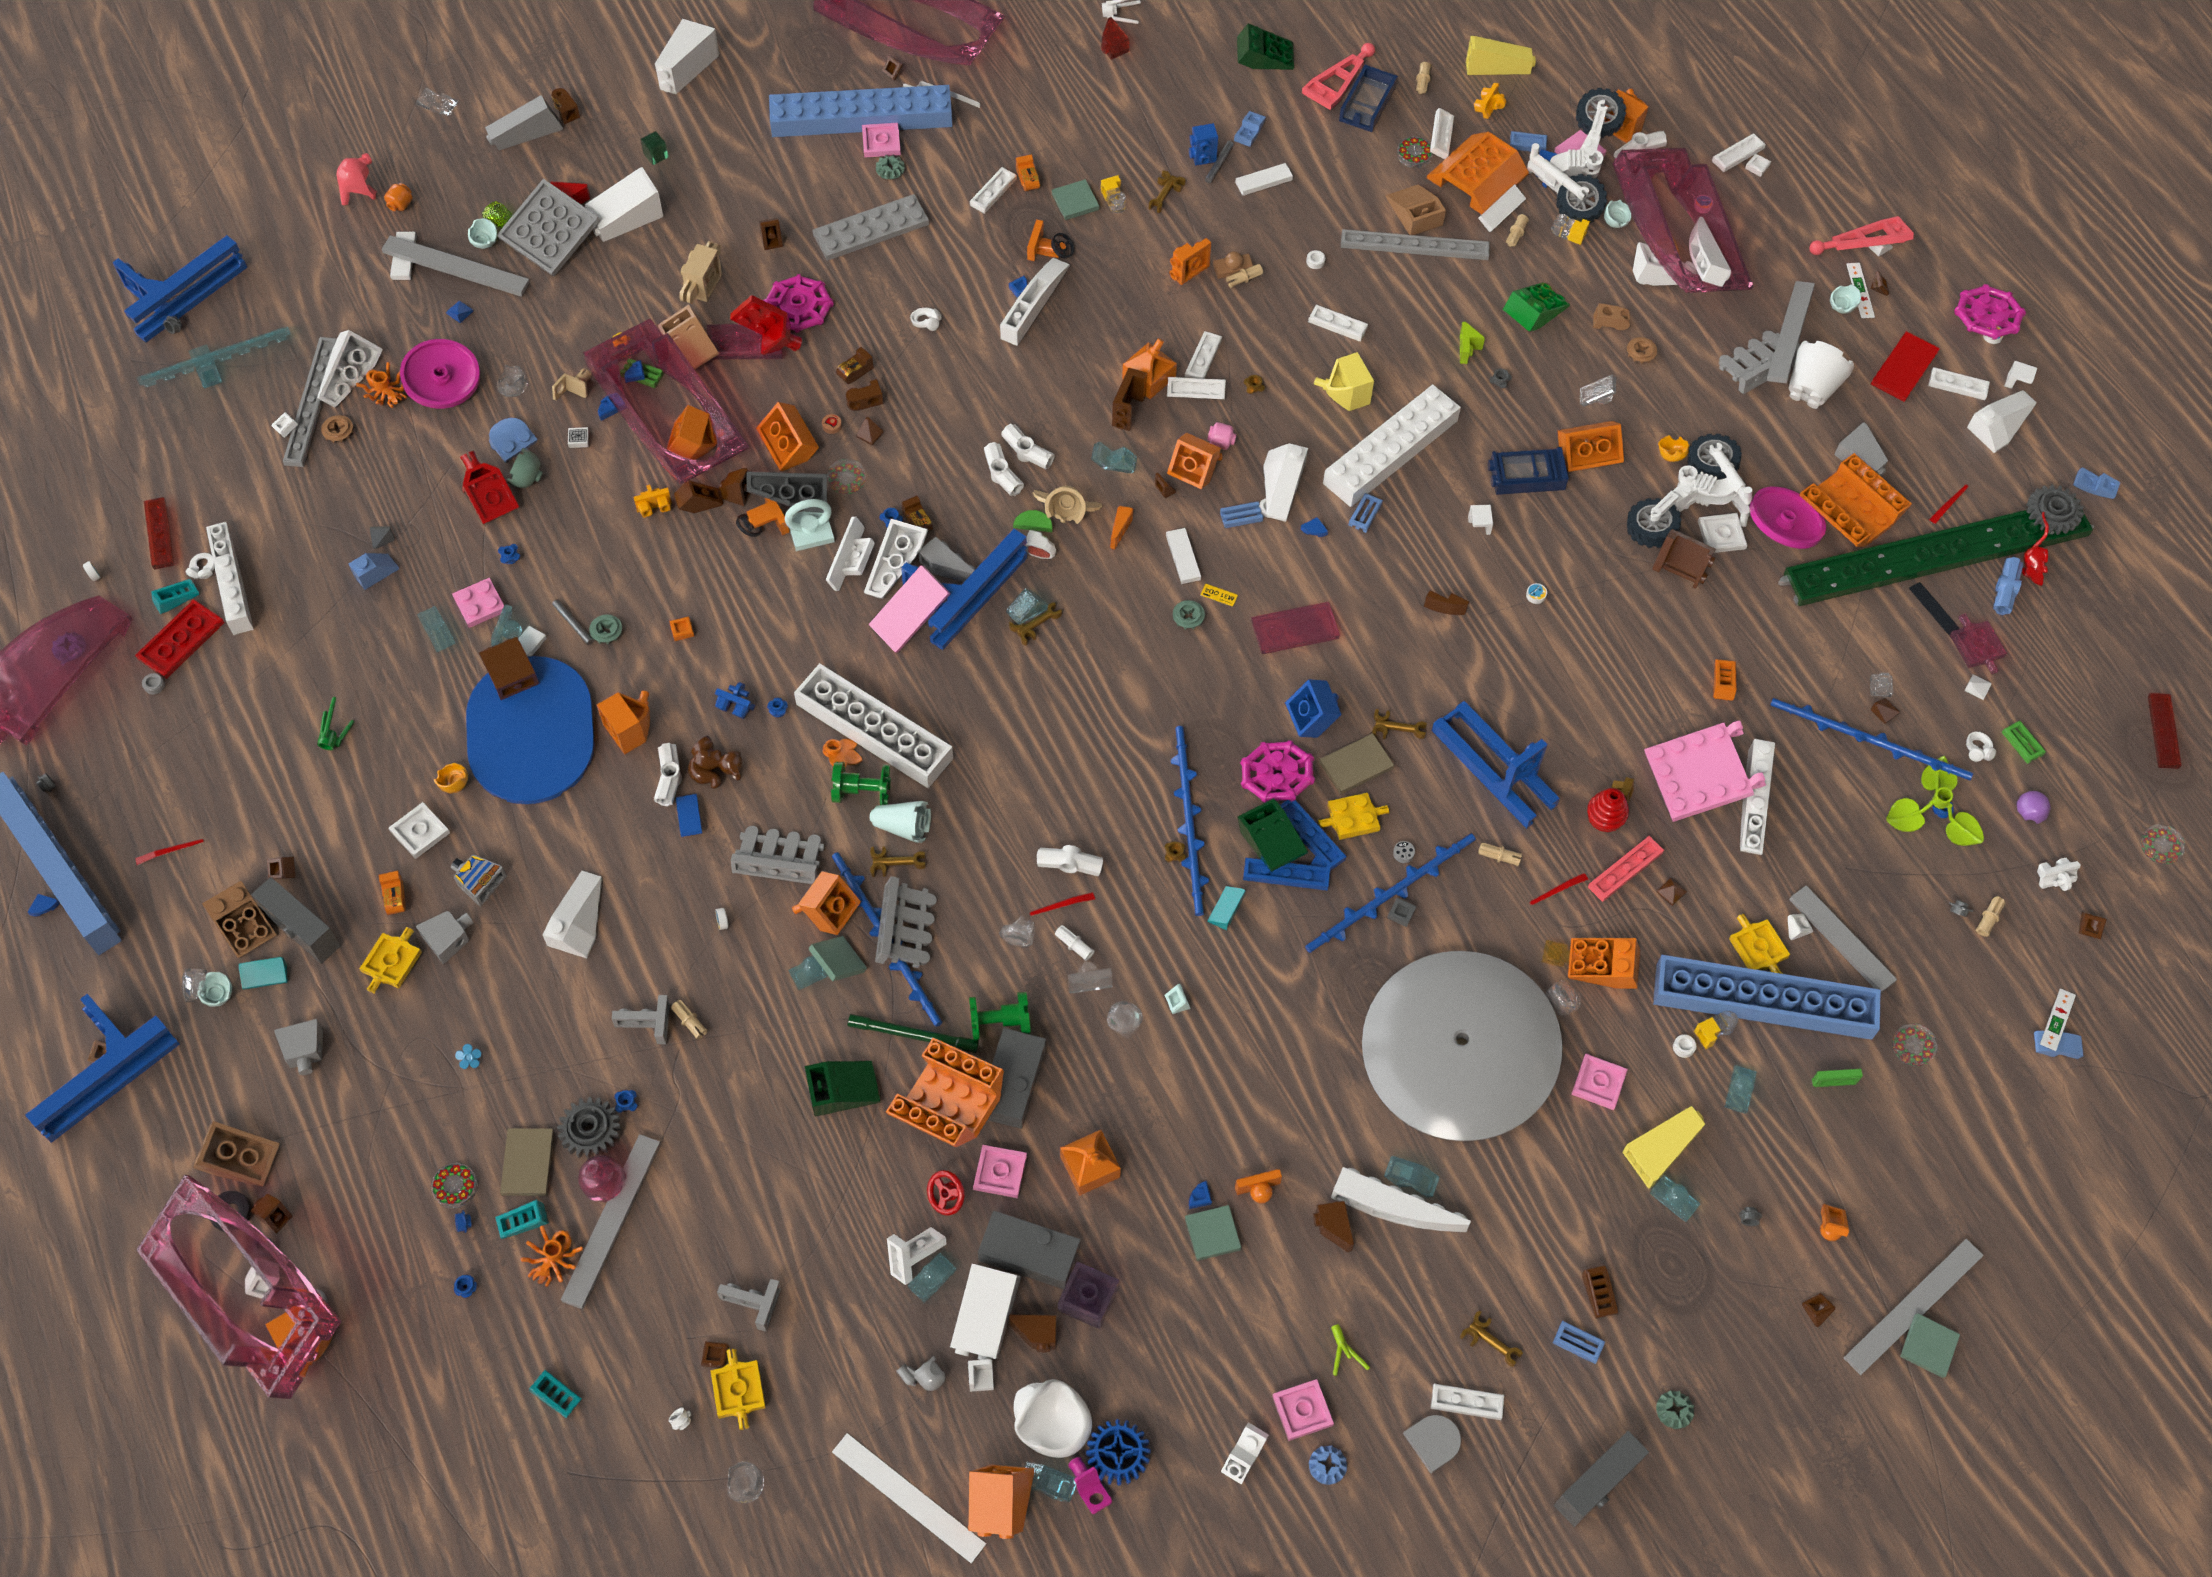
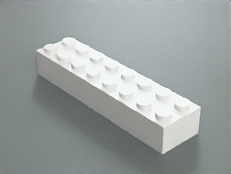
[1323,384,1461,507]
[794,663,953,789]

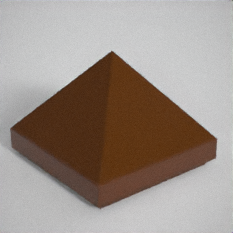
[882,55,903,80]
[1871,271,1889,296]
[1657,878,1687,906]

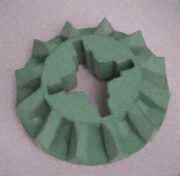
[876,154,905,179]
[1173,600,1205,630]
[589,615,622,644]
[1656,1390,1695,1429]

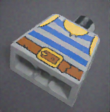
[451,855,507,907]

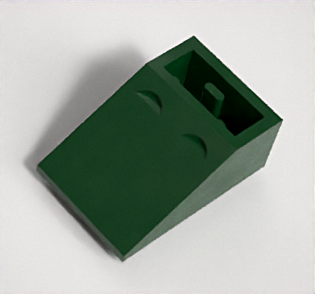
[1237,23,1294,70]
[1237,798,1308,872]
[804,1061,881,1117]

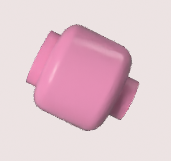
[1207,422,1237,450]

